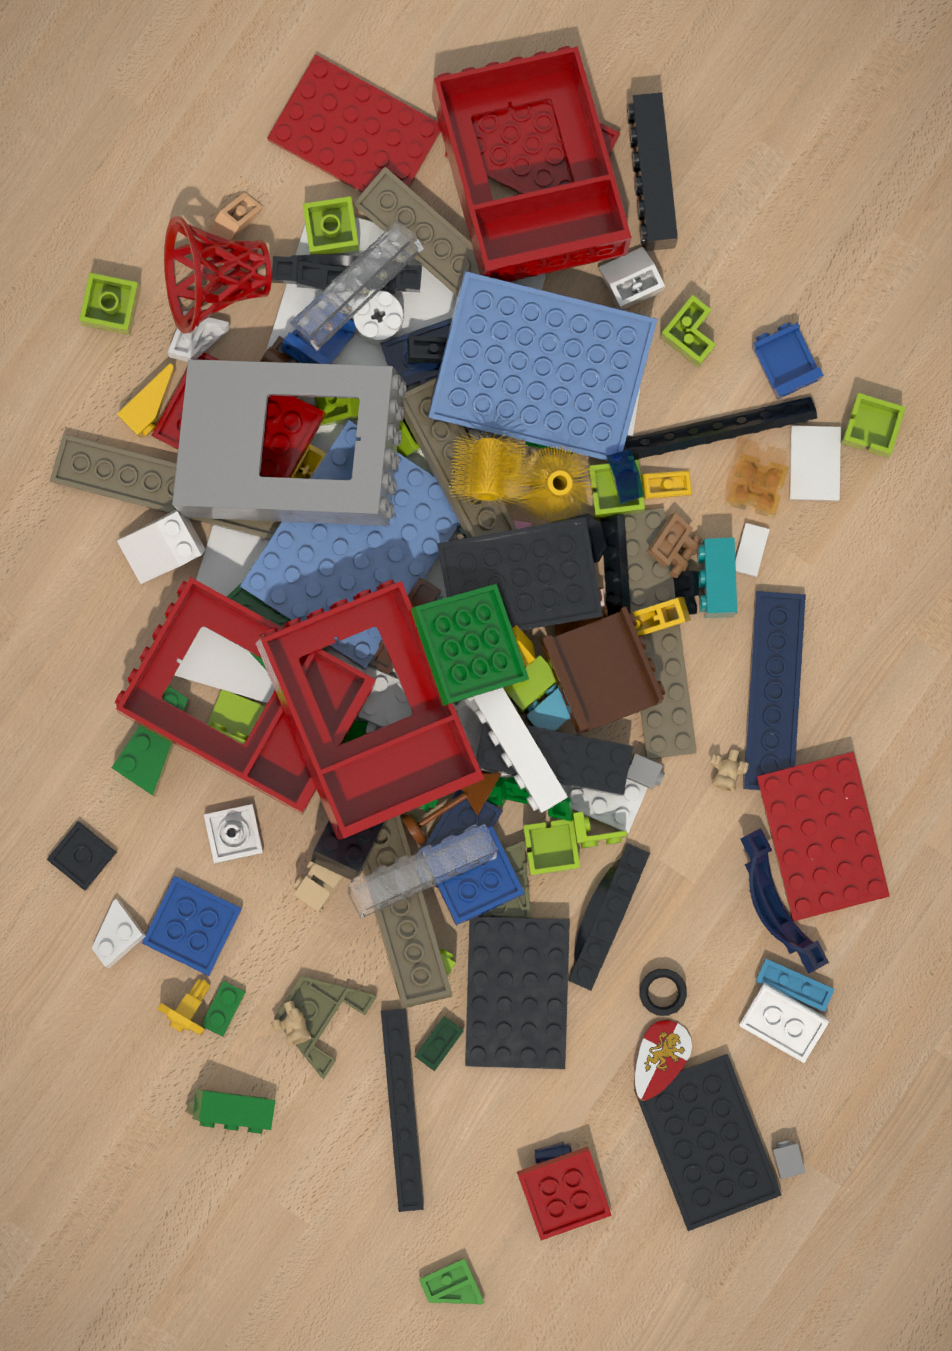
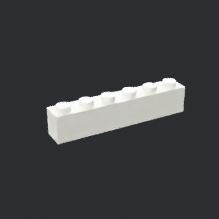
[467,688,568,813]

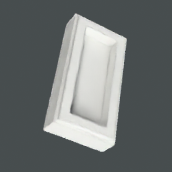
[735,523,770,577]

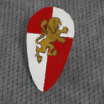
[634,1020,692,1101]

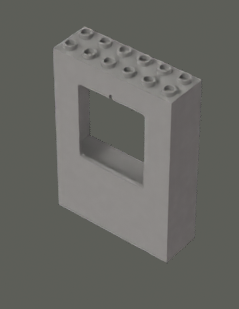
[172,359,406,526]

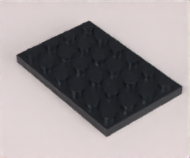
[437,517,603,630]
[465,916,570,1069]
[634,1054,782,1231]

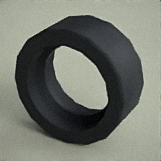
[639,969,687,1016]

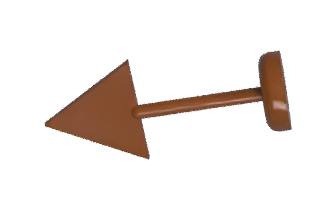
[401,773,501,845]

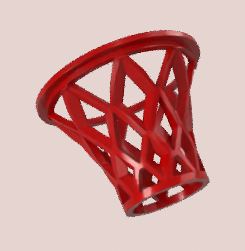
[164,216,272,334]

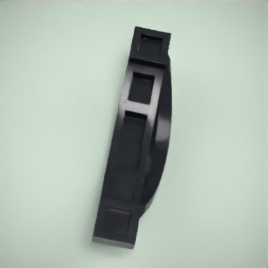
[272,254,422,295]
[568,843,650,991]

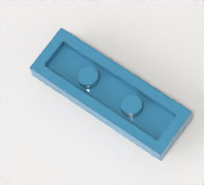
[755,958,835,1012]

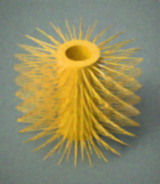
[449,432,527,506]
[512,446,595,522]

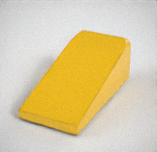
[641,470,692,500]

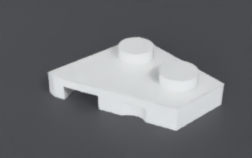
[168,311,230,362]
[92,899,146,968]

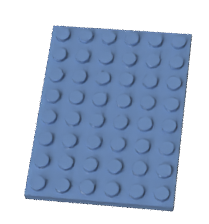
[428,271,658,463]
[239,420,460,669]

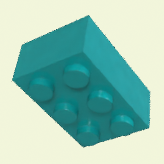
[697,538,737,618]

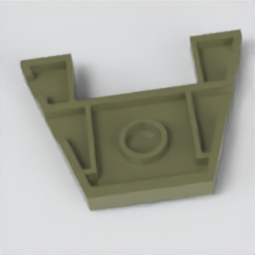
[433,840,531,921]
[274,976,377,1079]

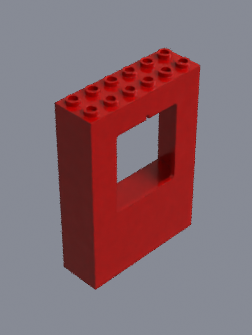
[432,46,632,282]
[114,577,376,815]
[256,579,484,840]

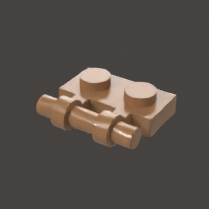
[646,512,702,578]

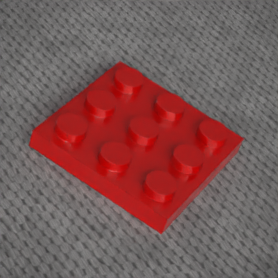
[517,1146,612,1241]

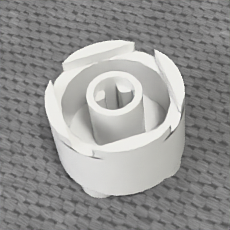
[353,291,404,345]

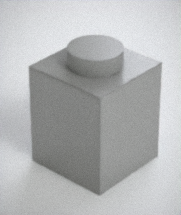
[627,754,665,789]
[771,1139,806,1179]

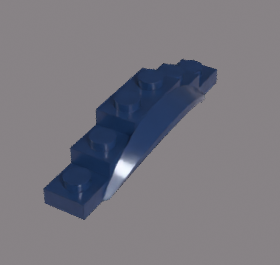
[740,828,829,974]

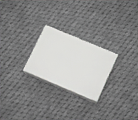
[789,426,841,502]
[739,982,830,1063]

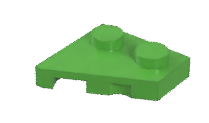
[419,1258,485,1305]

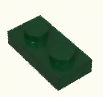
[414,1016,464,1072]

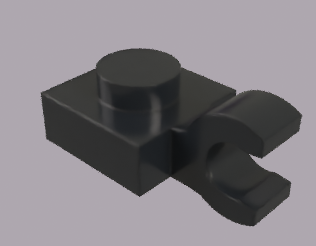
[673,571,699,615]

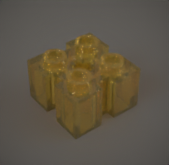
[726,453,789,518]

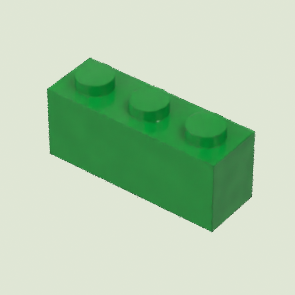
[192,1089,276,1134]

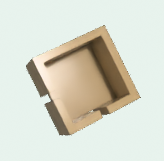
[293,861,345,913]

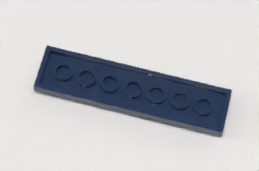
[743,591,806,791]

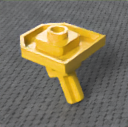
[157,979,210,1036]

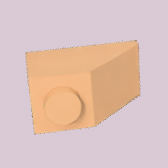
[208,192,263,240]

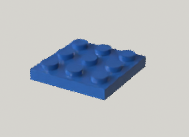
[424,826,524,926]
[142,876,242,976]

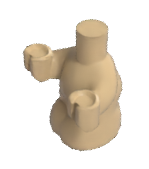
[710,749,749,793]
[270,1001,312,1046]

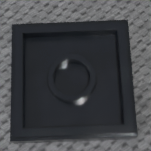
[46,821,117,891]

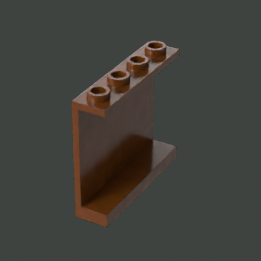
[540,607,665,735]

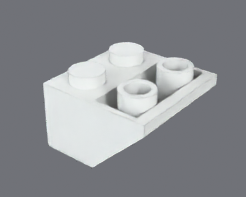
[598,247,665,310]

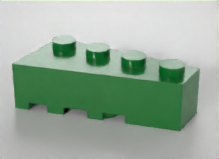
[111,686,190,797]

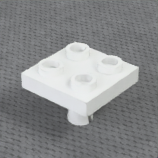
[204,804,263,864]

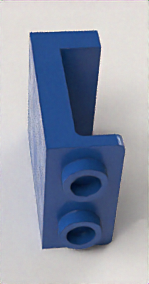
[281,298,356,364]
[752,322,824,400]

